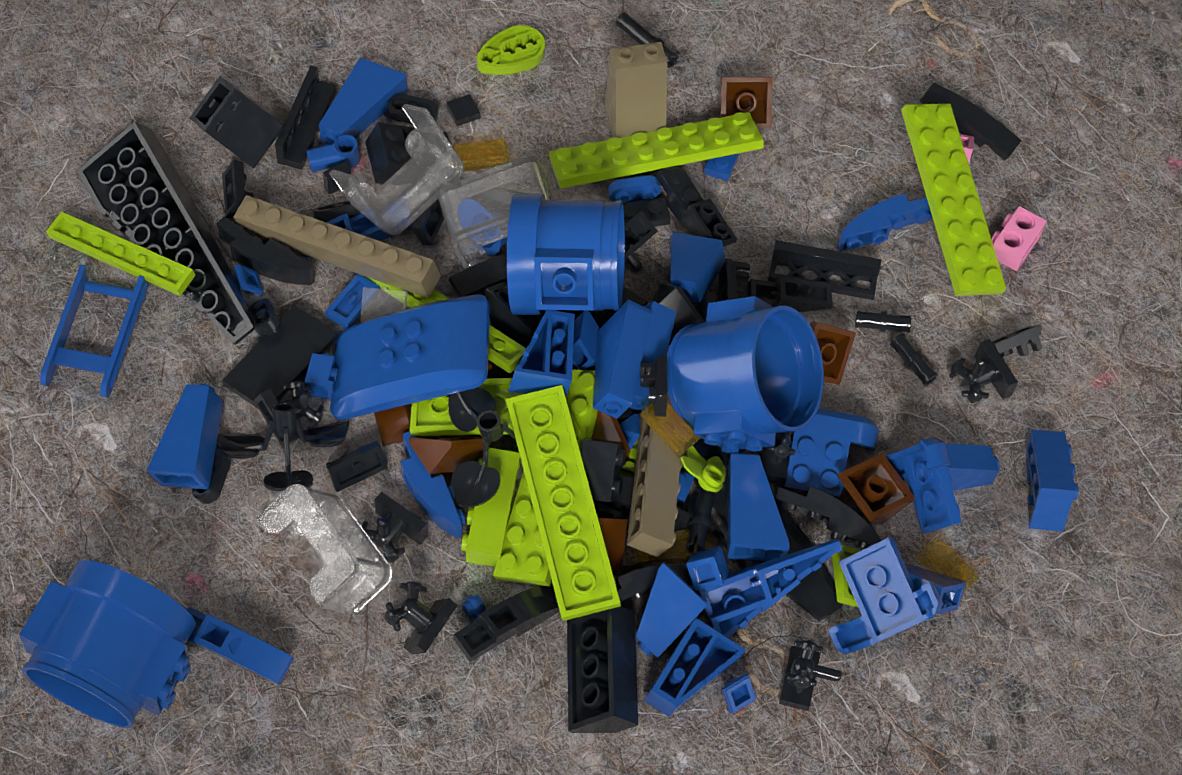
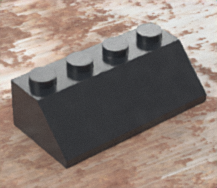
[567,606,638,733]

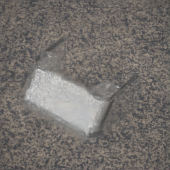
[329,104,464,235]

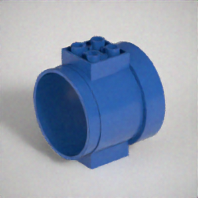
[507,193,625,315]
[667,296,824,453]
[19,560,196,728]

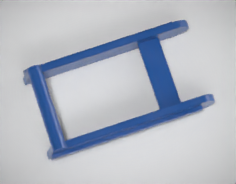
[40,264,148,398]

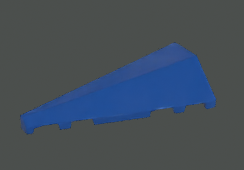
[696,539,842,638]

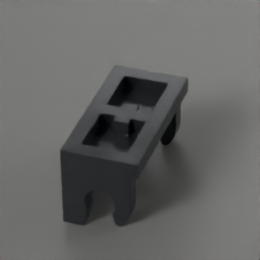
[719,258,750,301]

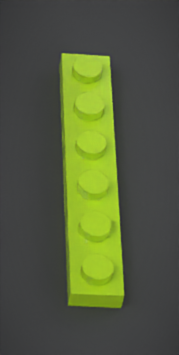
[46,211,195,296]

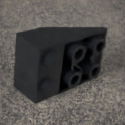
[189,76,285,168]
[365,122,458,186]

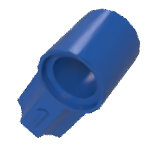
[306,134,360,173]

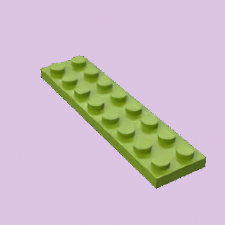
[901,104,1006,296]
[549,112,764,189]
[493,369,598,586]
[506,385,621,621]

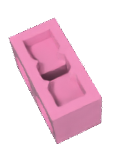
[992,206,1047,271]

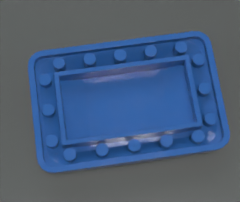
[330,295,490,420]

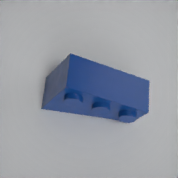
[508,310,575,397]
[1026,429,1079,532]
[643,618,747,717]

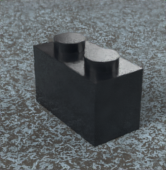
[581,438,626,502]

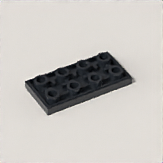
[222,305,338,409]

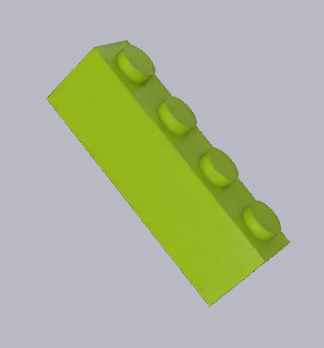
[461,448,521,567]

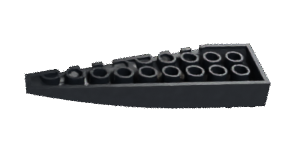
[77,121,254,345]

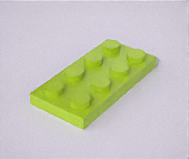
[410,378,523,436]

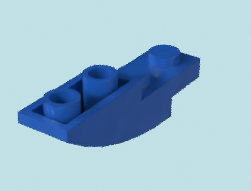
[837,194,932,252]
[401,432,465,538]
[187,606,294,685]

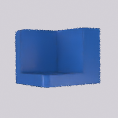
[686,546,729,591]

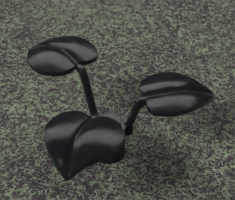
[448,387,516,508]
[217,402,349,491]

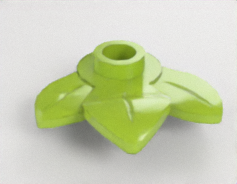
[680,445,726,492]

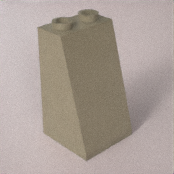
[605,42,667,138]

